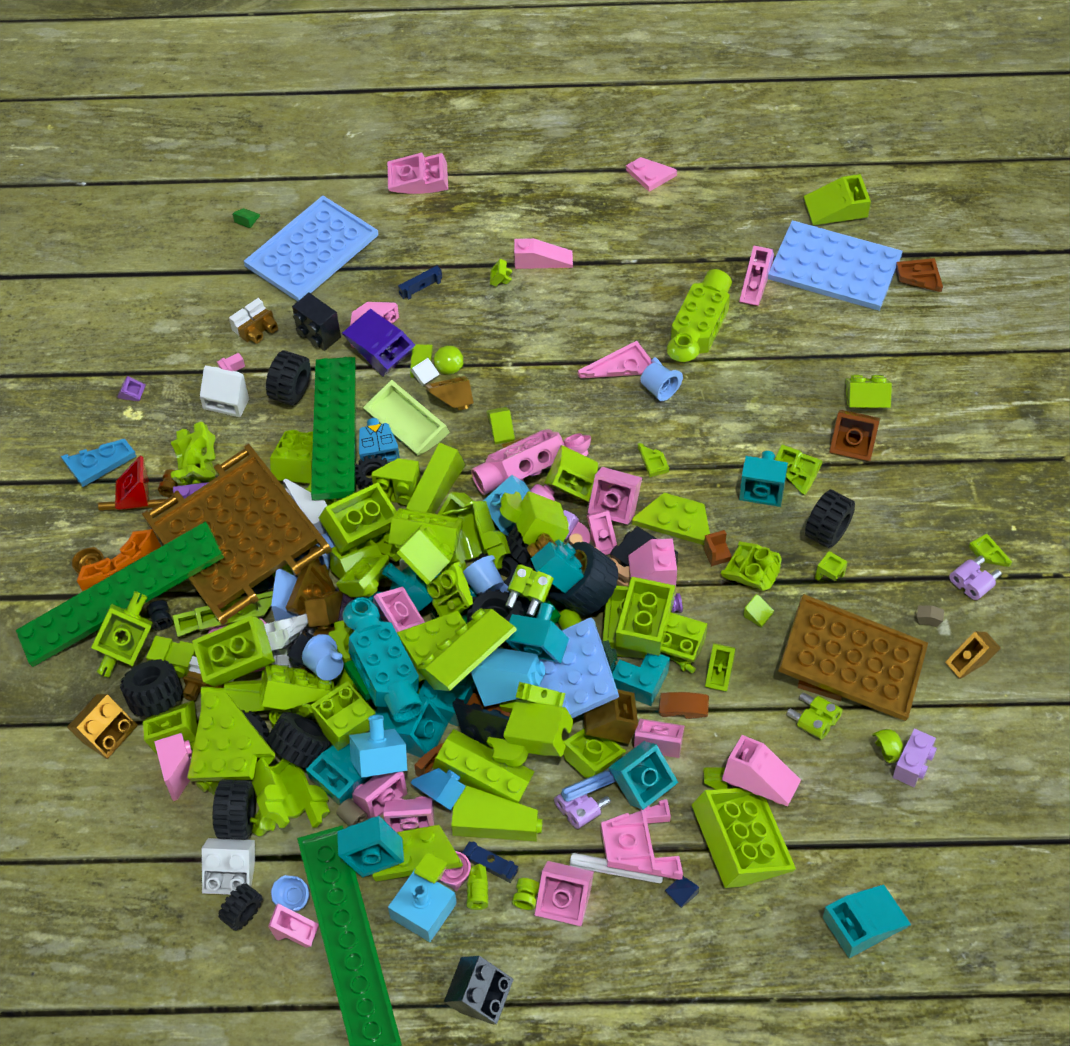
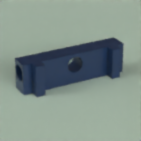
[398,266,442,300]
[462,841,519,883]

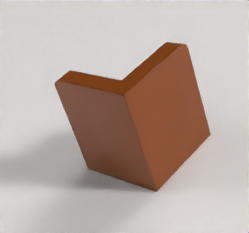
[704,530,732,567]

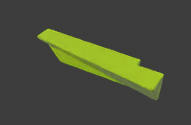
[173,591,273,637]
[201,680,273,713]

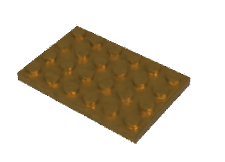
[778,594,928,721]

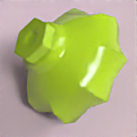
[250,809,276,836]

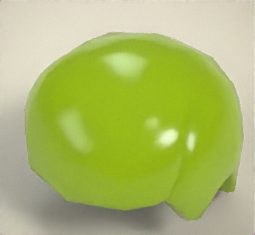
[434,345,463,375]
[872,729,903,764]

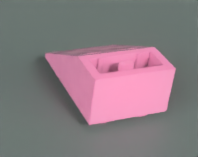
[722,735,801,806]

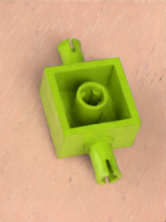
[91,591,152,677]

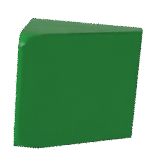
[232,208,260,228]

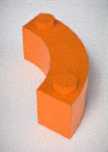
[77,529,161,591]

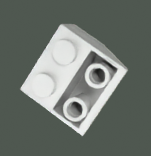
[200,365,249,417]
[202,838,255,895]

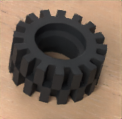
[355,455,390,490]
[218,883,263,931]

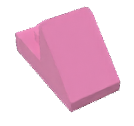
[587,509,617,555]
[268,904,319,948]

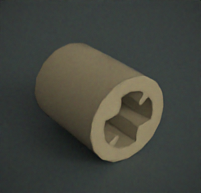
[336,799,368,826]

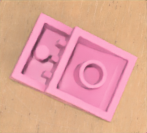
[387,153,448,194]

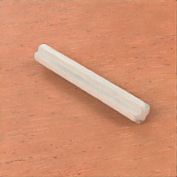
[570,853,663,883]

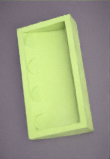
[363,380,450,455]

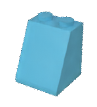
[471,648,545,707]

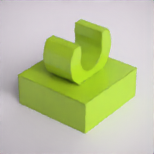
[490,259,512,287]

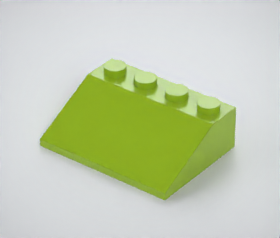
[692,788,796,888]

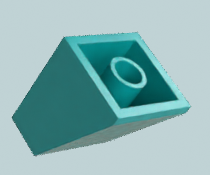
[368,696,448,758]

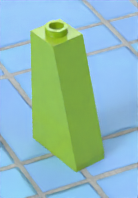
[406,443,465,514]
[451,784,543,842]

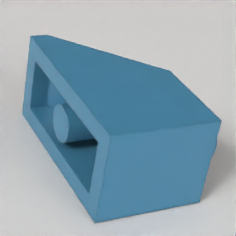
[411,768,466,810]

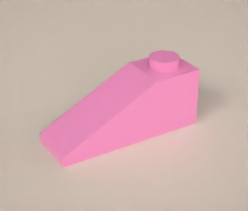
[514,238,573,269]
[739,246,774,306]

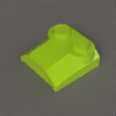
[336,554,389,598]
[563,728,626,778]

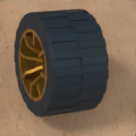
[548,542,618,616]

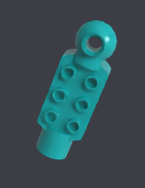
[342,597,424,722]

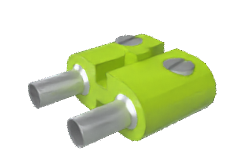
[505,565,554,616]
[787,692,843,740]

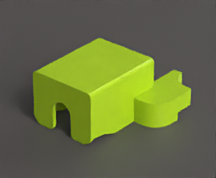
[500,491,569,545]
[443,501,511,571]
[487,698,573,767]
[251,757,330,828]

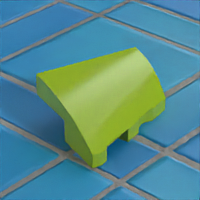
[775,444,823,495]

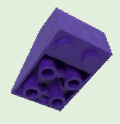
[342,309,415,377]

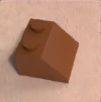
[830,410,880,461]

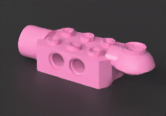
[471,429,591,495]

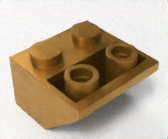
[584,689,638,744]
[67,694,138,759]

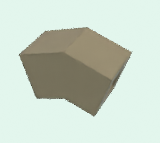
[917,605,944,627]

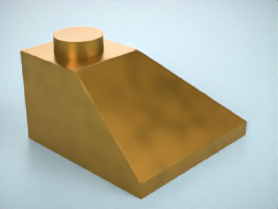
[425,376,474,410]

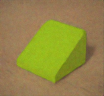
[743,594,774,628]
[414,853,447,884]

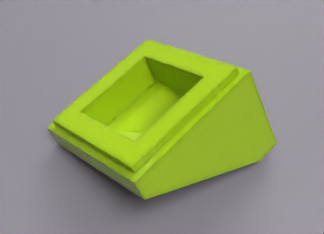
[703,767,728,789]

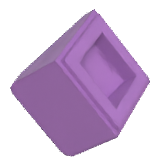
[117,376,146,401]

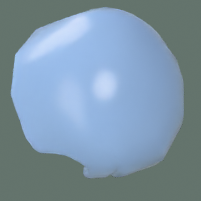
[271,875,310,912]

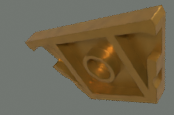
[286,546,335,615]

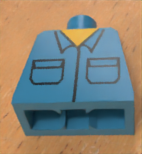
[359,418,400,462]

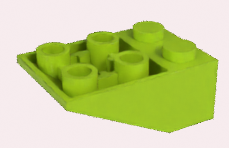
[803,174,871,225]
[270,430,313,483]
[260,665,335,710]

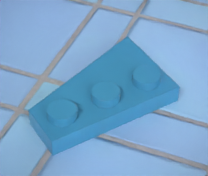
[61,439,136,487]

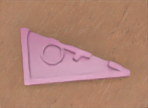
[578,341,652,378]

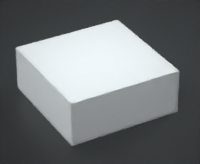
[411,358,439,386]

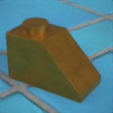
[304,591,343,630]
[945,631,1001,678]

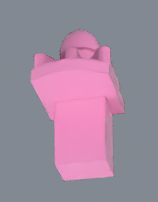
[217,353,245,371]

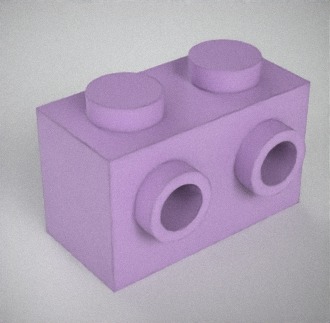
[893,728,937,787]

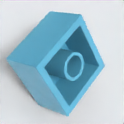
[483,475,531,536]
[349,715,407,778]
[388,871,457,942]

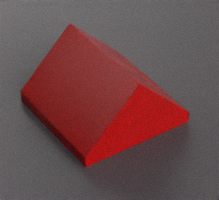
[115,455,149,510]

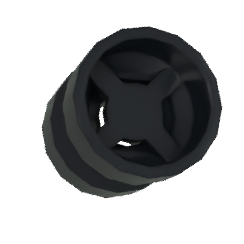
[146,600,173,631]

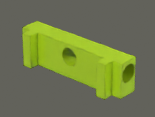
[516,682,565,707]

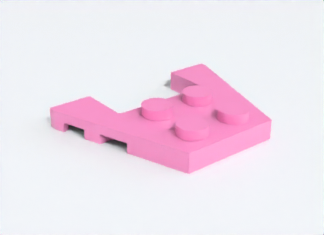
[601,799,683,880]

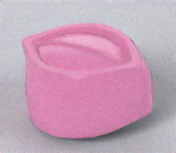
[440,851,471,891]

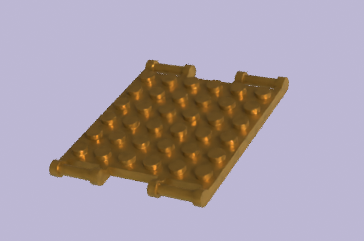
[142,443,332,625]

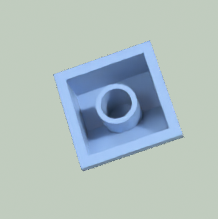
[271,569,299,621]

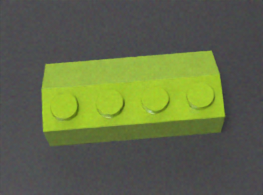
[417,608,517,691]
[432,729,535,803]

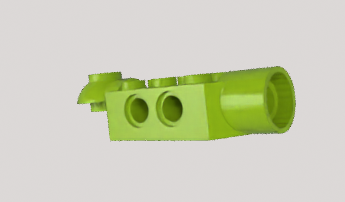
[666,269,732,362]

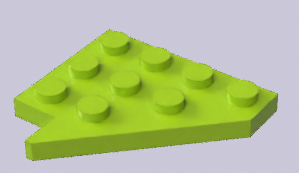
[187,691,275,781]

